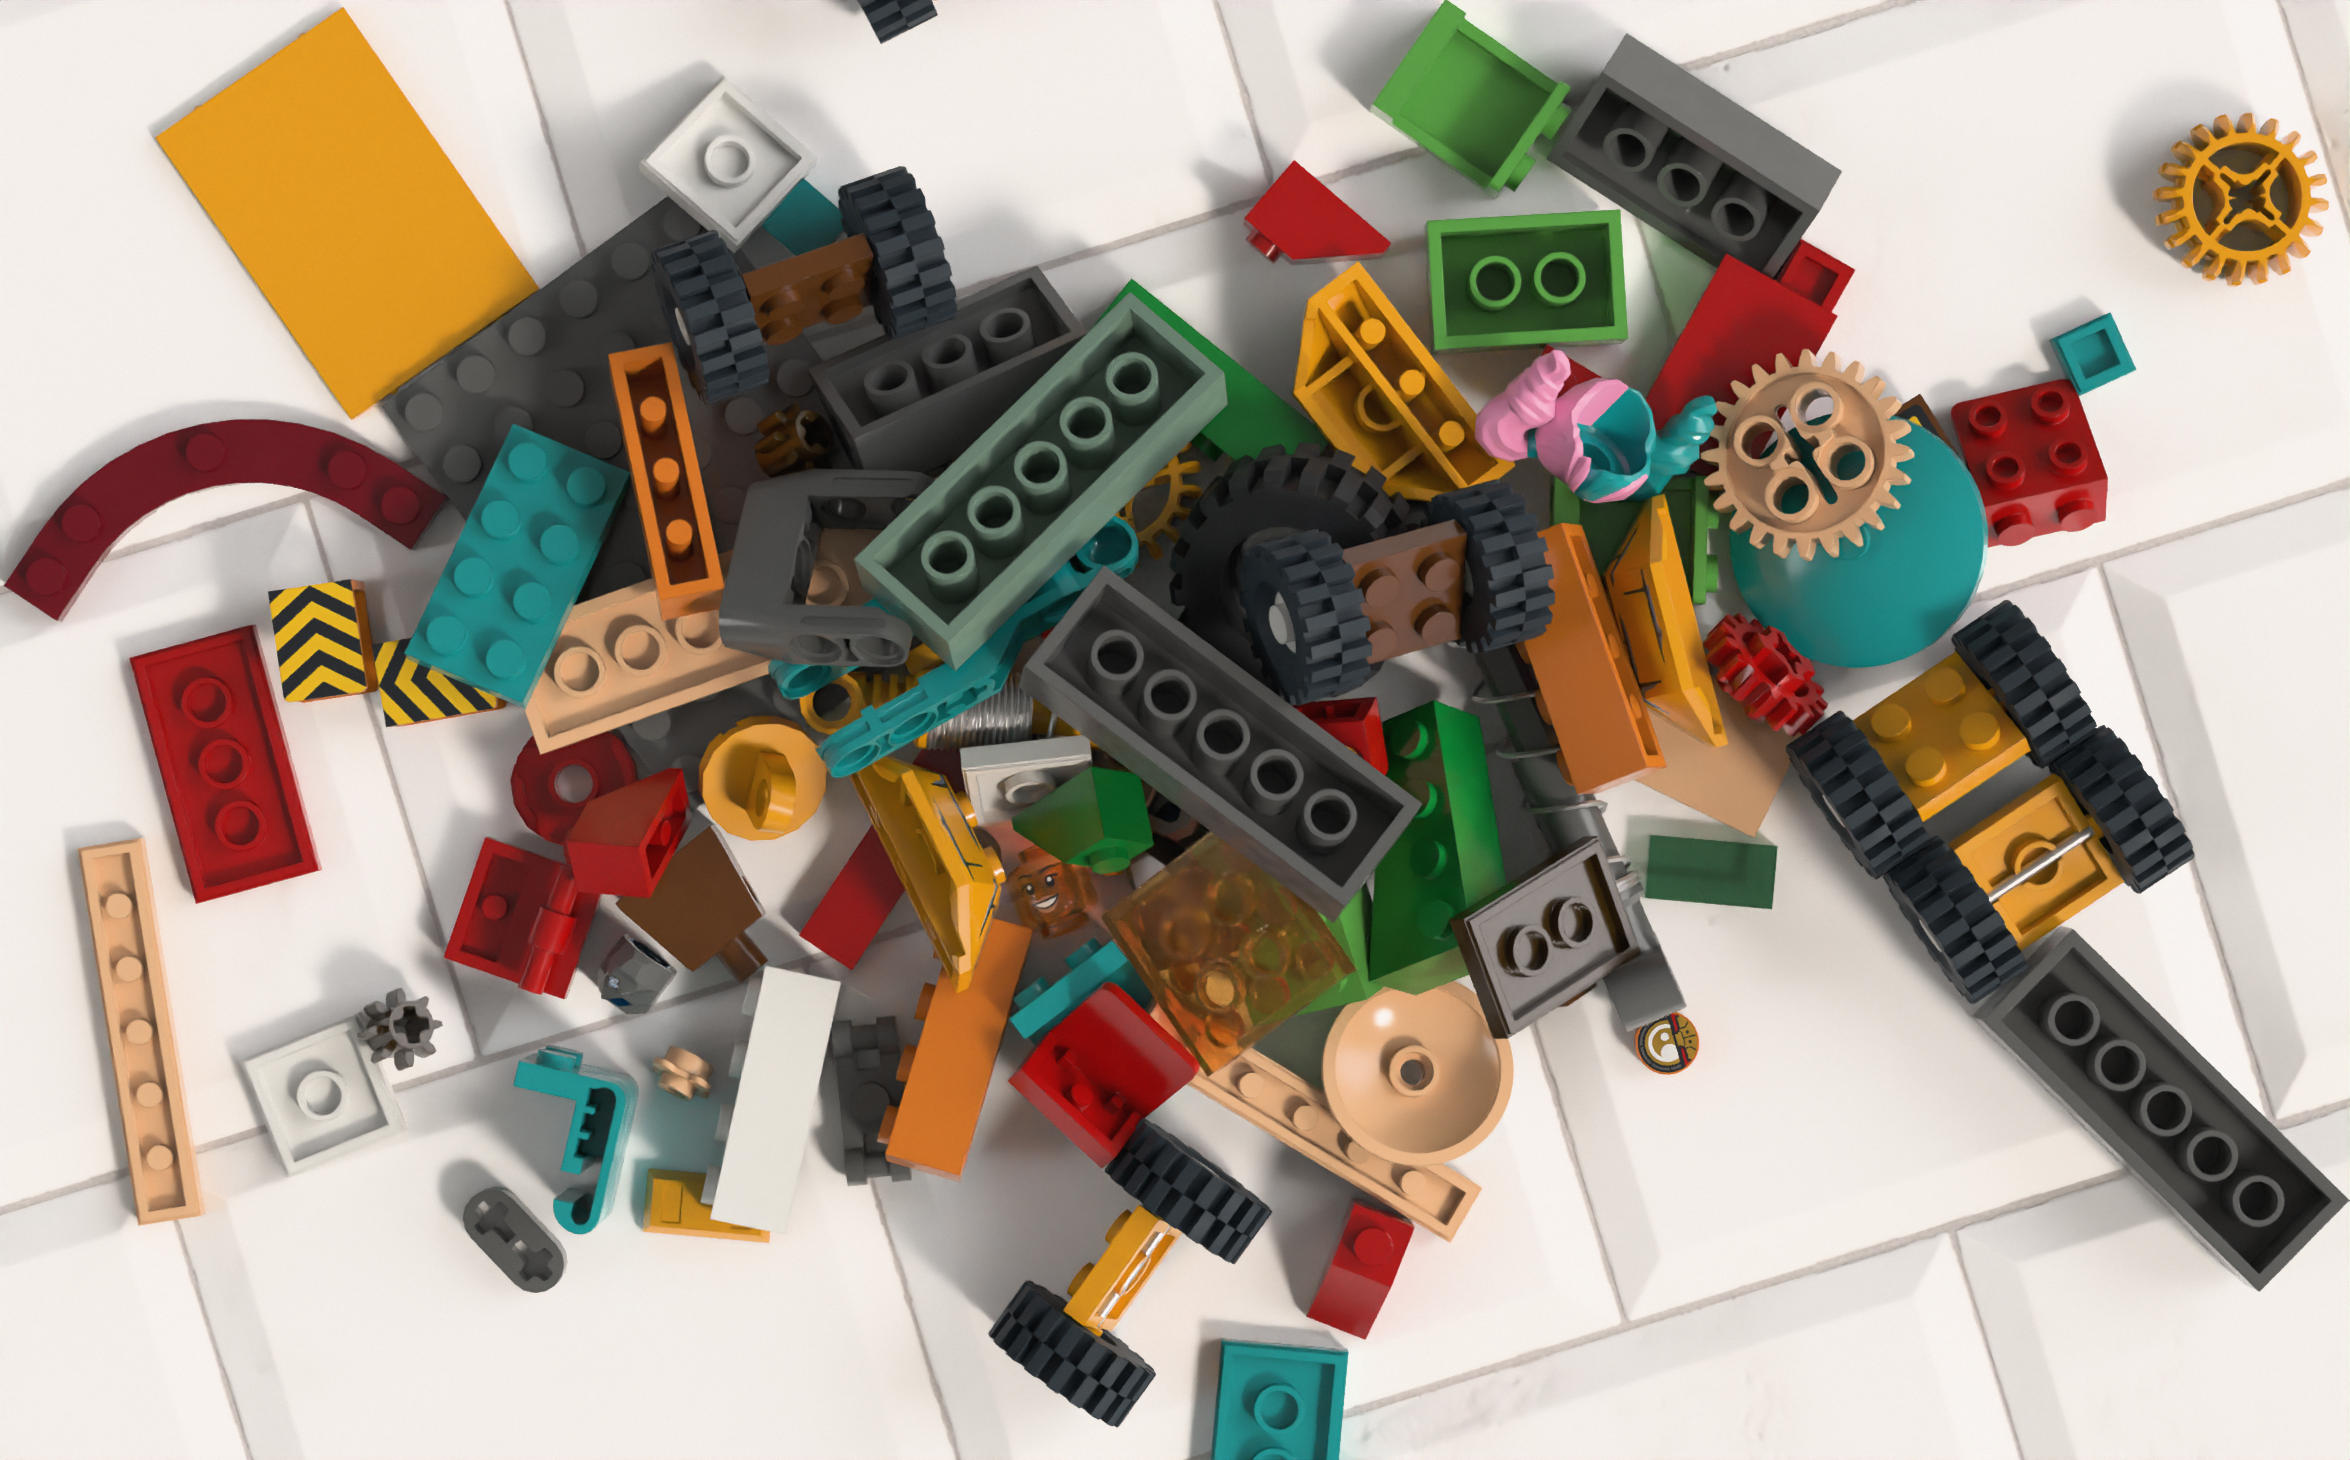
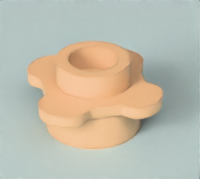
[652,1046,714,1101]

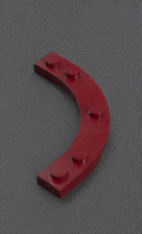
[4,419,449,622]

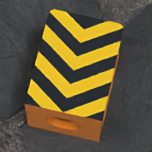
[268,579,379,703]
[372,638,507,727]

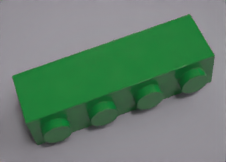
[1089,278,1329,462]

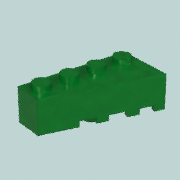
[1369,700,1506,996]

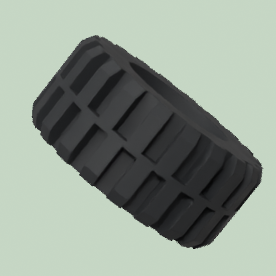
[1169,443,1420,702]

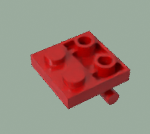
[443,836,603,1000]

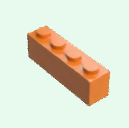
[608,342,725,621]
[1516,523,1667,794]
[877,918,1033,1182]

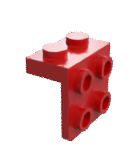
[1951,379,2108,548]
[1008,982,1200,1169]

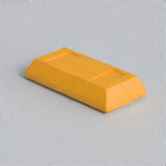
[642,1168,770,1243]

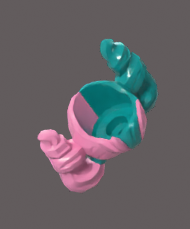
[1475,350,1717,503]

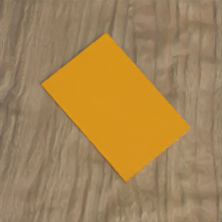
[155,7,540,420]

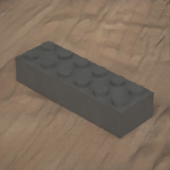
[1018,566,1422,923]
[1971,926,2350,1292]

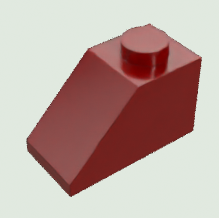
[1243,160,1392,266]
[563,768,692,898]
[1306,1197,1415,1340]

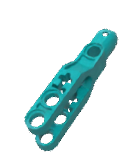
[768,516,1139,778]

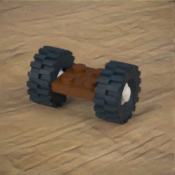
[650,166,957,405]
[1238,479,1555,706]

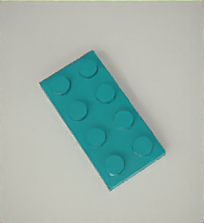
[404,424,632,709]

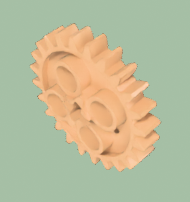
[1701,349,1914,561]

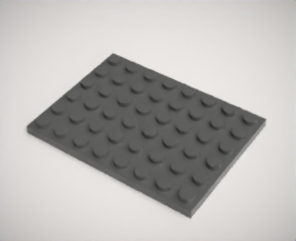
[381,196,923,813]

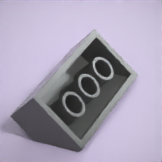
[1546,33,1842,279]
[807,266,1087,473]

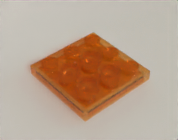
[1100,831,1356,1077]

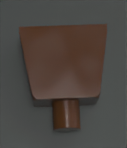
[615,825,769,985]

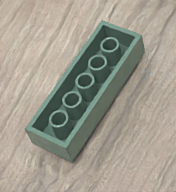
[854,292,1228,671]

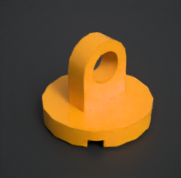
[698,715,827,841]

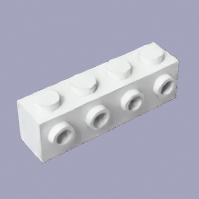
[701,966,841,1235]

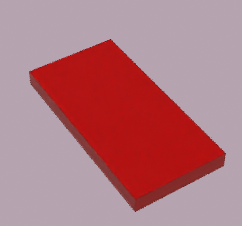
[129,624,322,904]

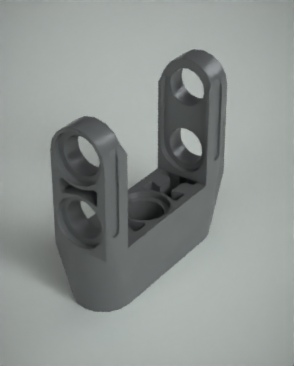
[719,469,935,667]

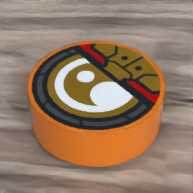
[1634,1012,1699,1075]

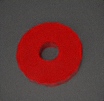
[510,731,639,845]

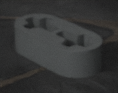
[463,1187,568,1293]

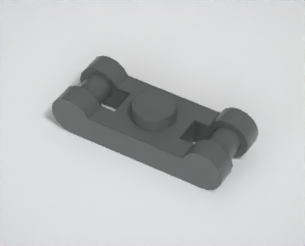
[831,1015,912,1187]

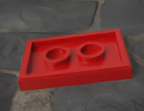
[1644,254,1838,471]

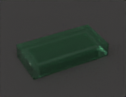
[1643,834,1778,909]

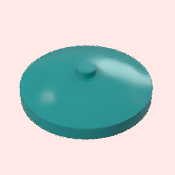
[1729,414,1988,668]

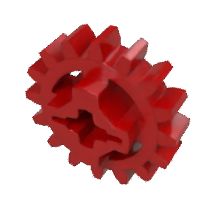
[1703,613,1828,737]

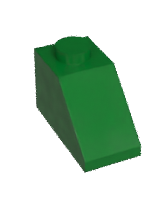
[1011,766,1154,874]

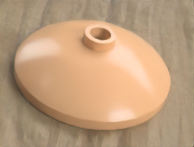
[1321,981,1514,1167]

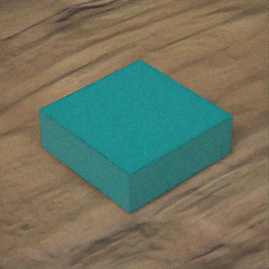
[762,178,844,256]
[2049,312,2137,396]

